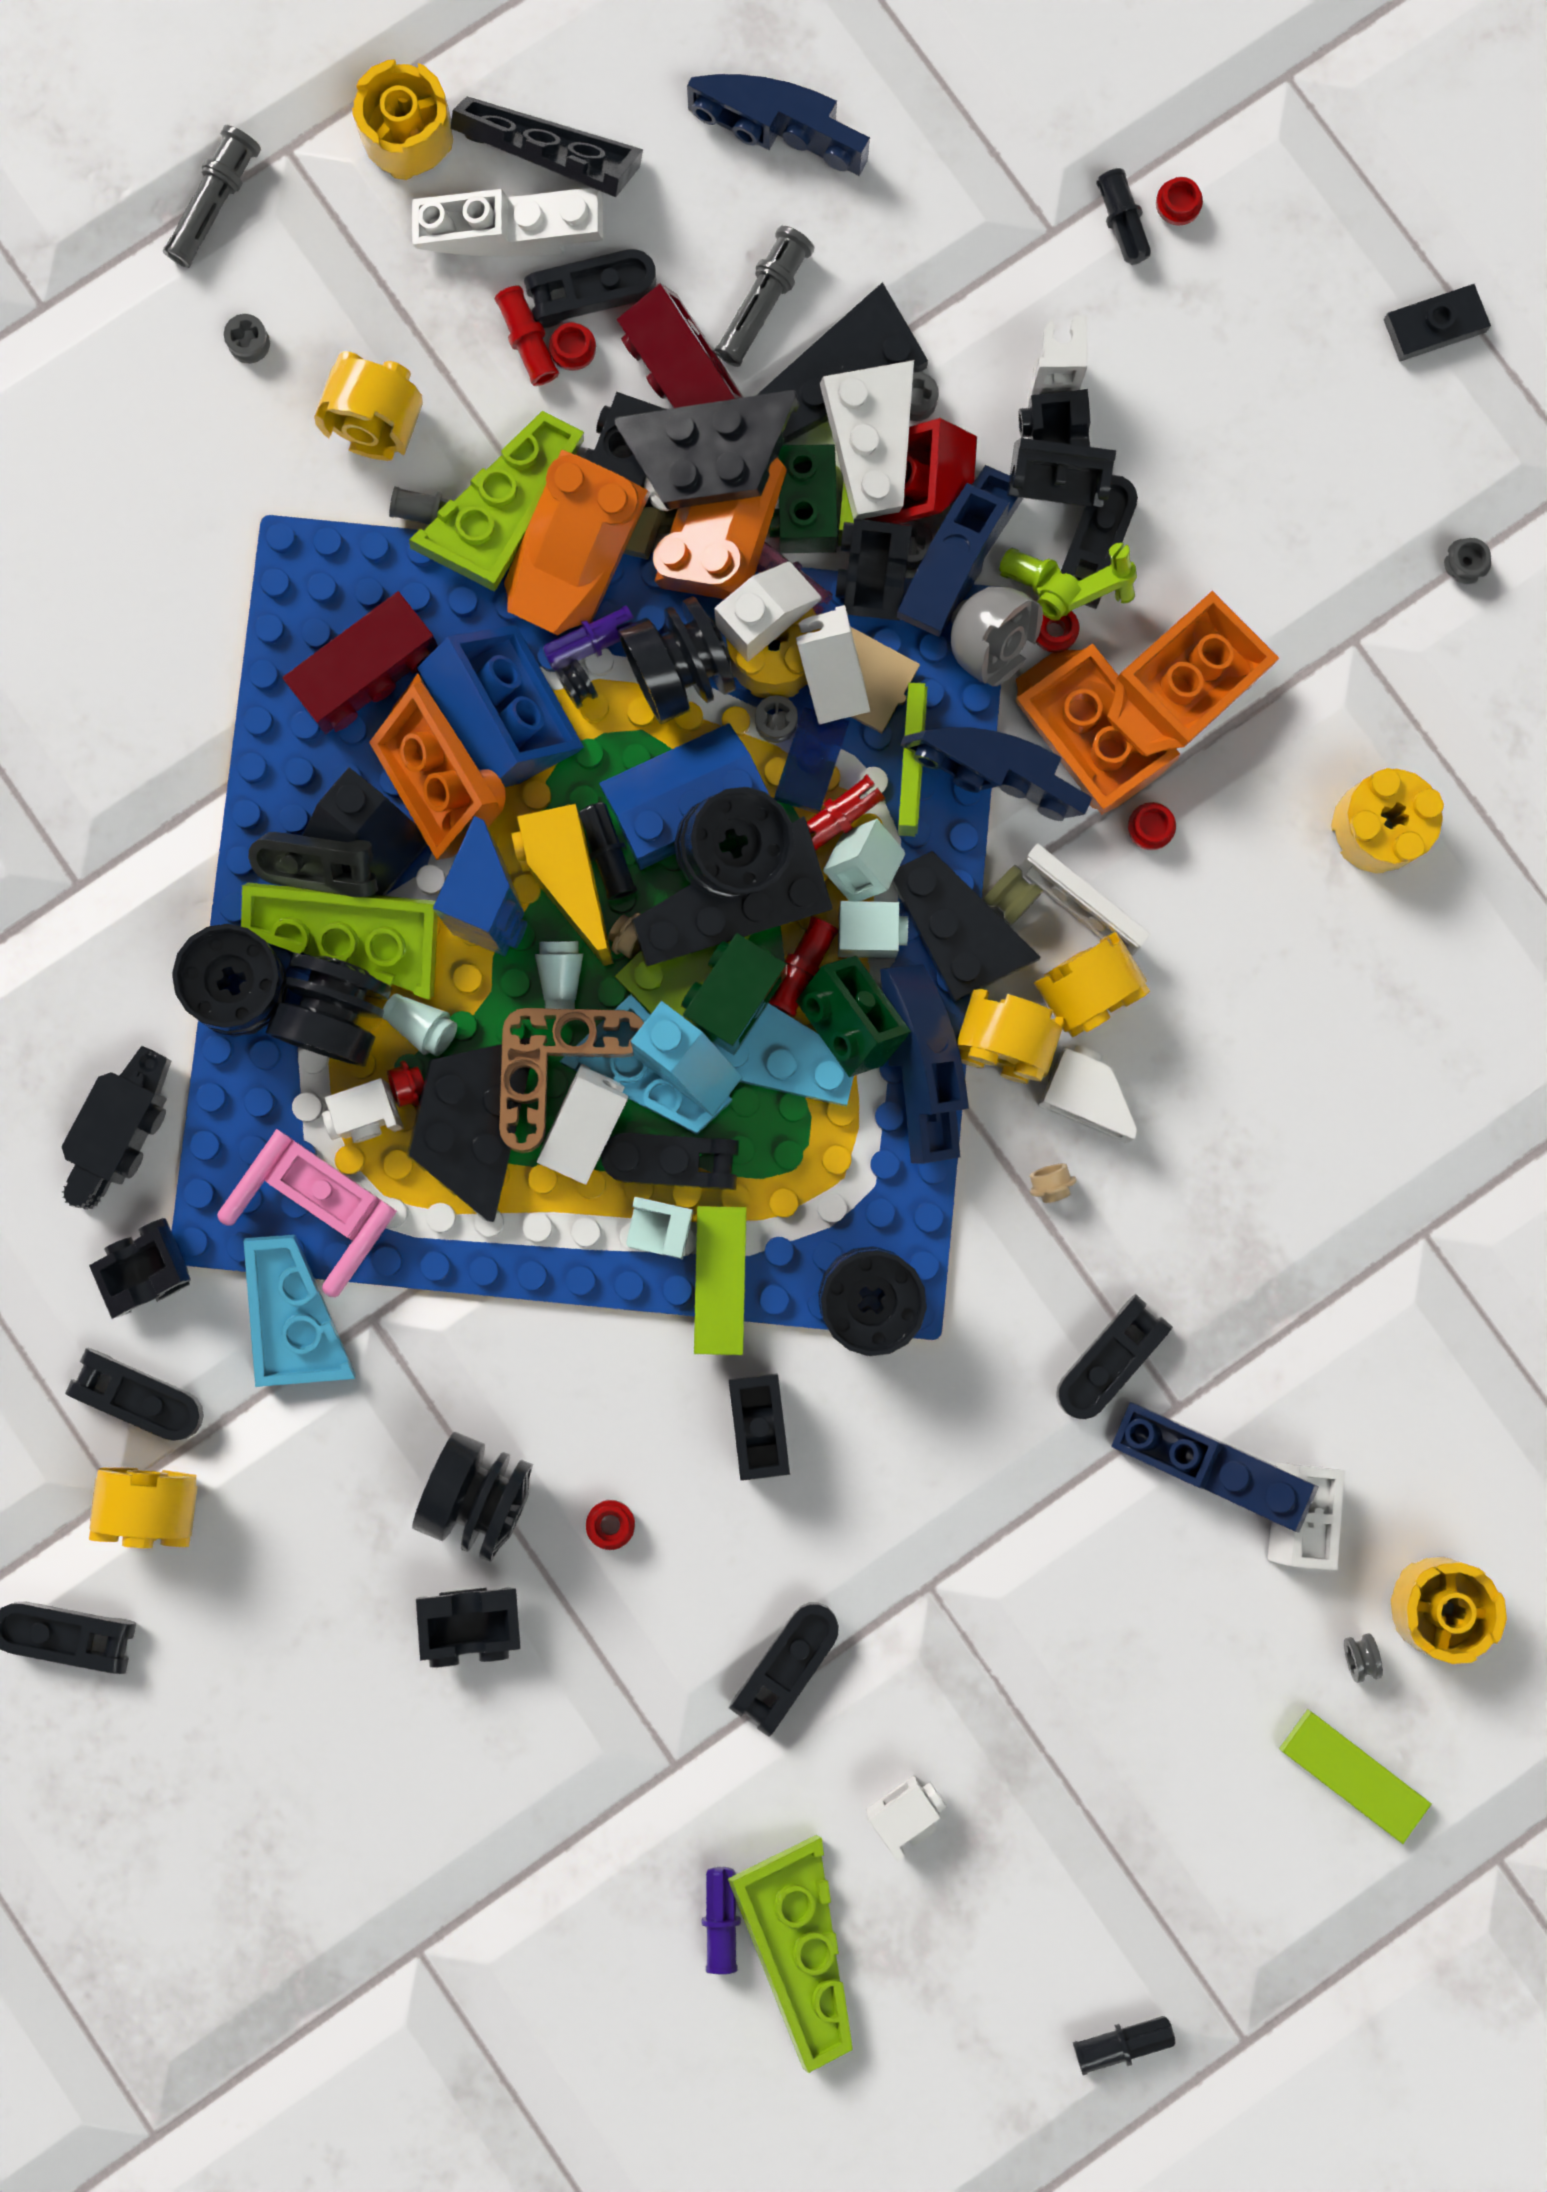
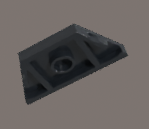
[615,390,799,510]
[407,1038,530,1222]

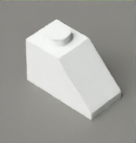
[715,561,822,662]
[1038,1045,1138,1143]

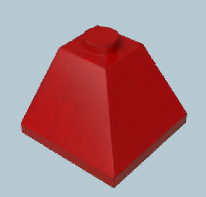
[864,418,977,524]

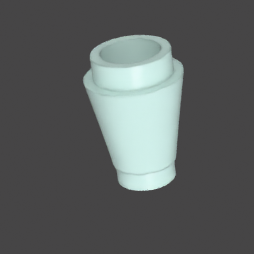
[535,941,583,1009]
[382,993,457,1056]

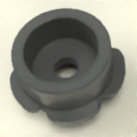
[1444,538,1491,584]

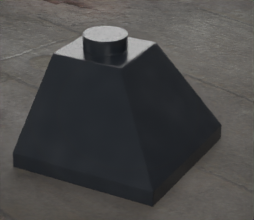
[302,767,428,896]

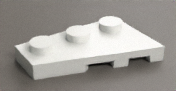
[820,360,914,520]

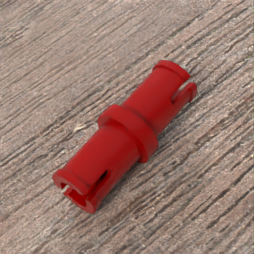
[494,285,559,386]
[807,774,885,851]
[769,916,839,1017]

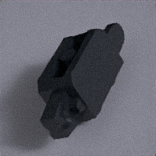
[61,1046,172,1210]

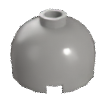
[951,587,1043,686]

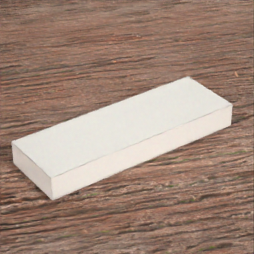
[1019,843,1151,956]

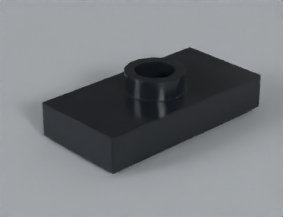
[1383,283,1491,362]

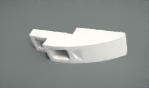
[412,187,603,257]

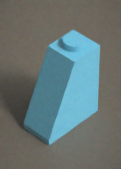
[630,1001,742,1116]

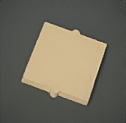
[809,627,920,734]

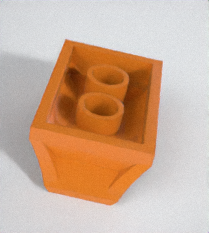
[504,450,650,635]
[653,457,787,599]
[1107,590,1279,756]
[1015,643,1180,815]
[369,674,506,860]

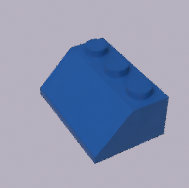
[417,625,584,787]
[599,723,769,870]
[433,816,527,957]

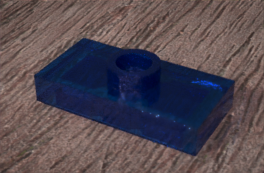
[774,707,850,814]

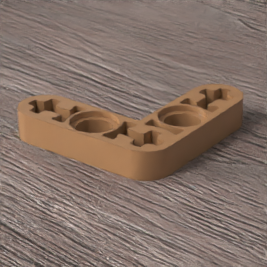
[499,1008,644,1153]

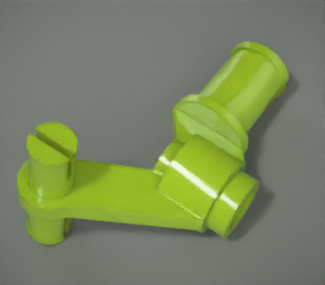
[999,543,1137,620]

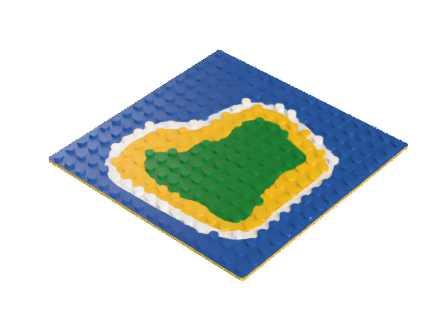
[172,515,1001,1340]

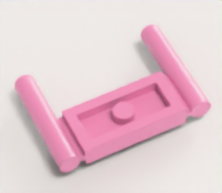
[217,1129,397,1297]

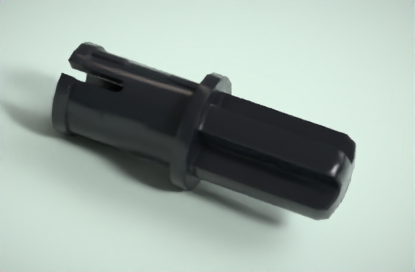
[1096,168,1151,265]
[580,803,637,901]
[1073,2016,1176,2075]

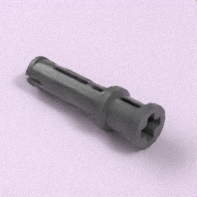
[163,125,261,268]
[714,225,815,367]

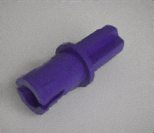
[543,605,635,671]
[702,1867,741,1974]

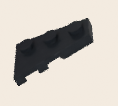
[892,851,1041,1003]

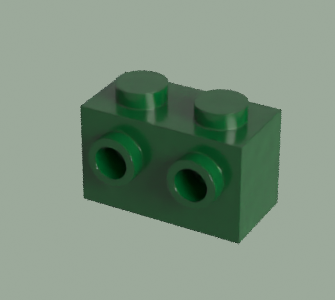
[770,444,837,554]
[681,933,787,1056]
[796,956,911,1078]

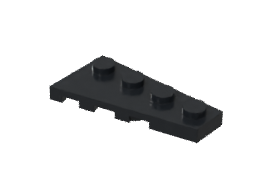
[450,96,643,197]
[756,282,928,445]
[631,816,833,967]

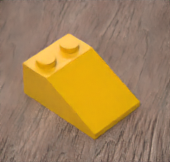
[512,804,613,966]

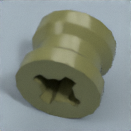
[983,865,1044,926]

